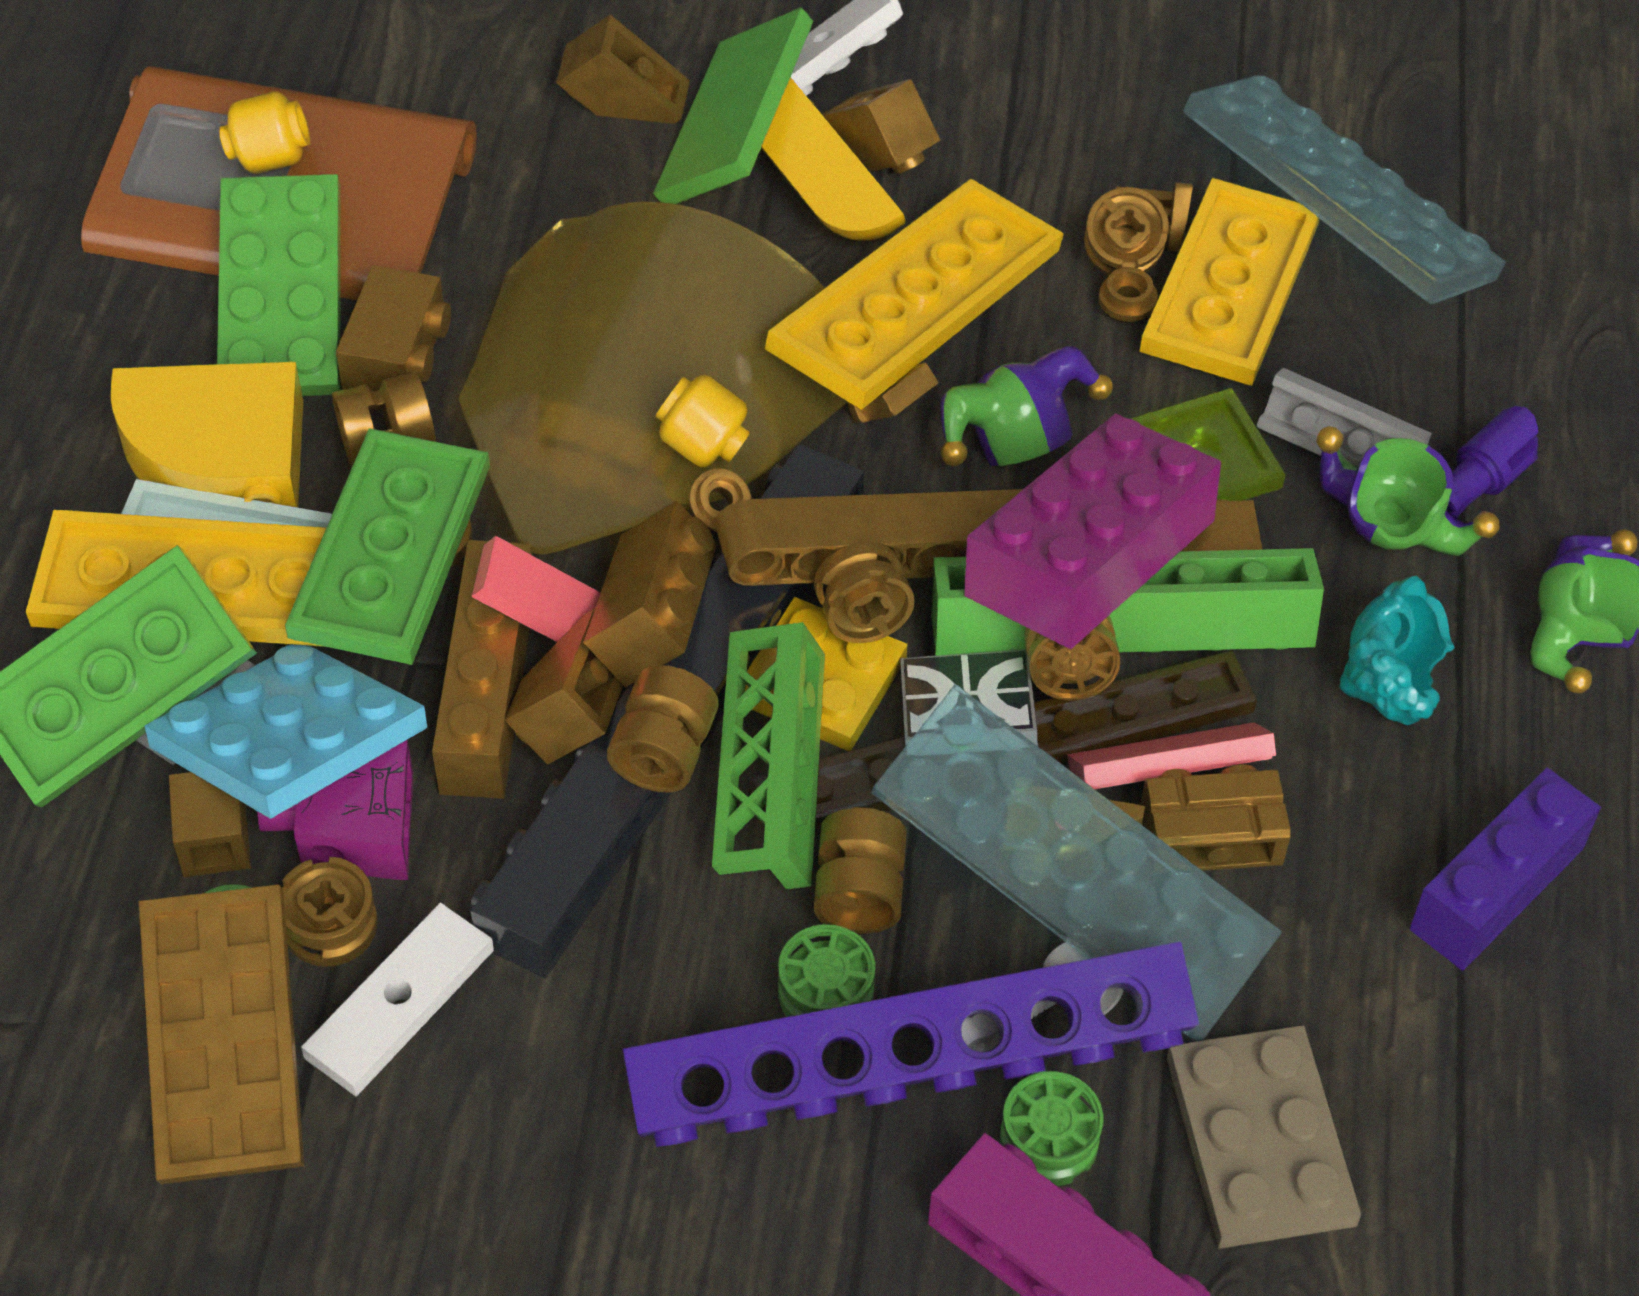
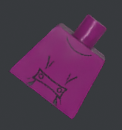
[258,739,414,880]

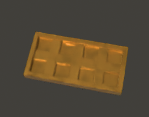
[139,885,305,1184]

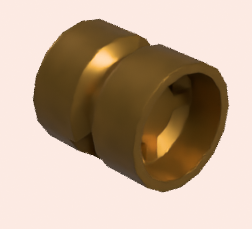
[332,372,436,467]
[607,666,718,792]
[814,807,907,934]

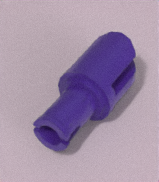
[1446,406,1538,519]

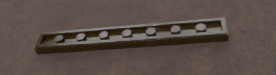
[748,650,1257,833]

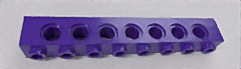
[623,941,1199,1147]

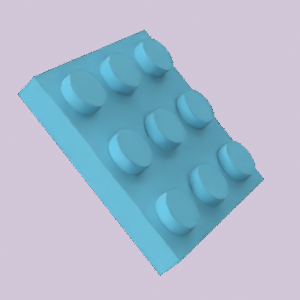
[145,644,428,819]

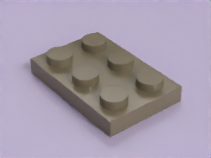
[1167,1025,1361,1249]

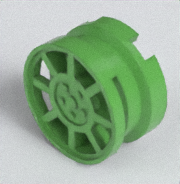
[778,924,875,1017]
[1000,1071,1103,1186]

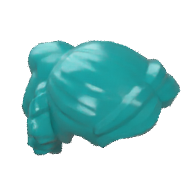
[1339,576,1454,725]

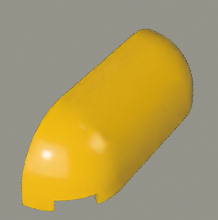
[761,77,905,241]

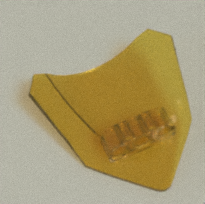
[459,202,847,555]

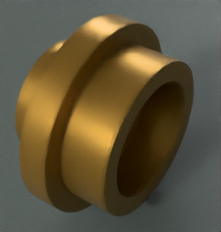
[1099,267,1158,322]
[688,469,751,532]

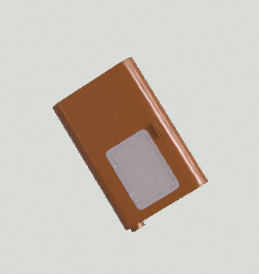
[81,66,477,300]

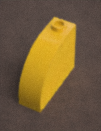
[111,362,303,508]

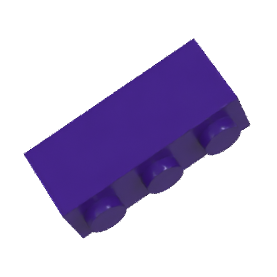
[1410,767,1601,971]

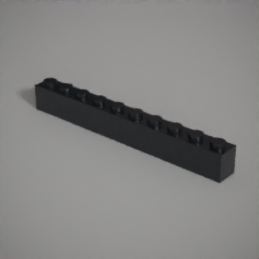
[469,443,864,979]

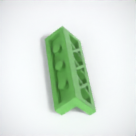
[712,622,825,889]

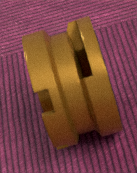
[1084,187,1169,275]
[814,542,915,643]
[1024,615,1120,701]
[282,857,378,966]

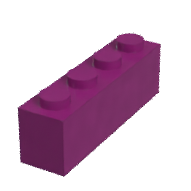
[928,1133,1211,1296]

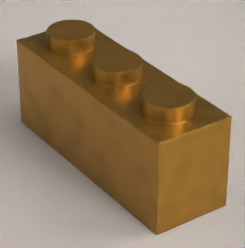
[583,500,717,687]

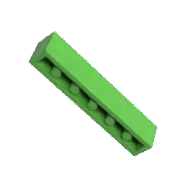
[931,548,1324,656]

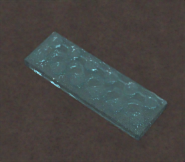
[1183,75,1506,305]
[871,684,1282,1042]

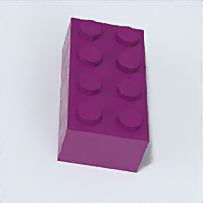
[964,413,1221,649]

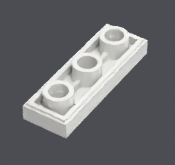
[791,0,903,96]
[301,903,494,1096]

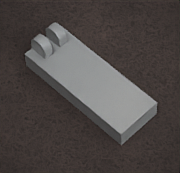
[1256,368,1432,466]

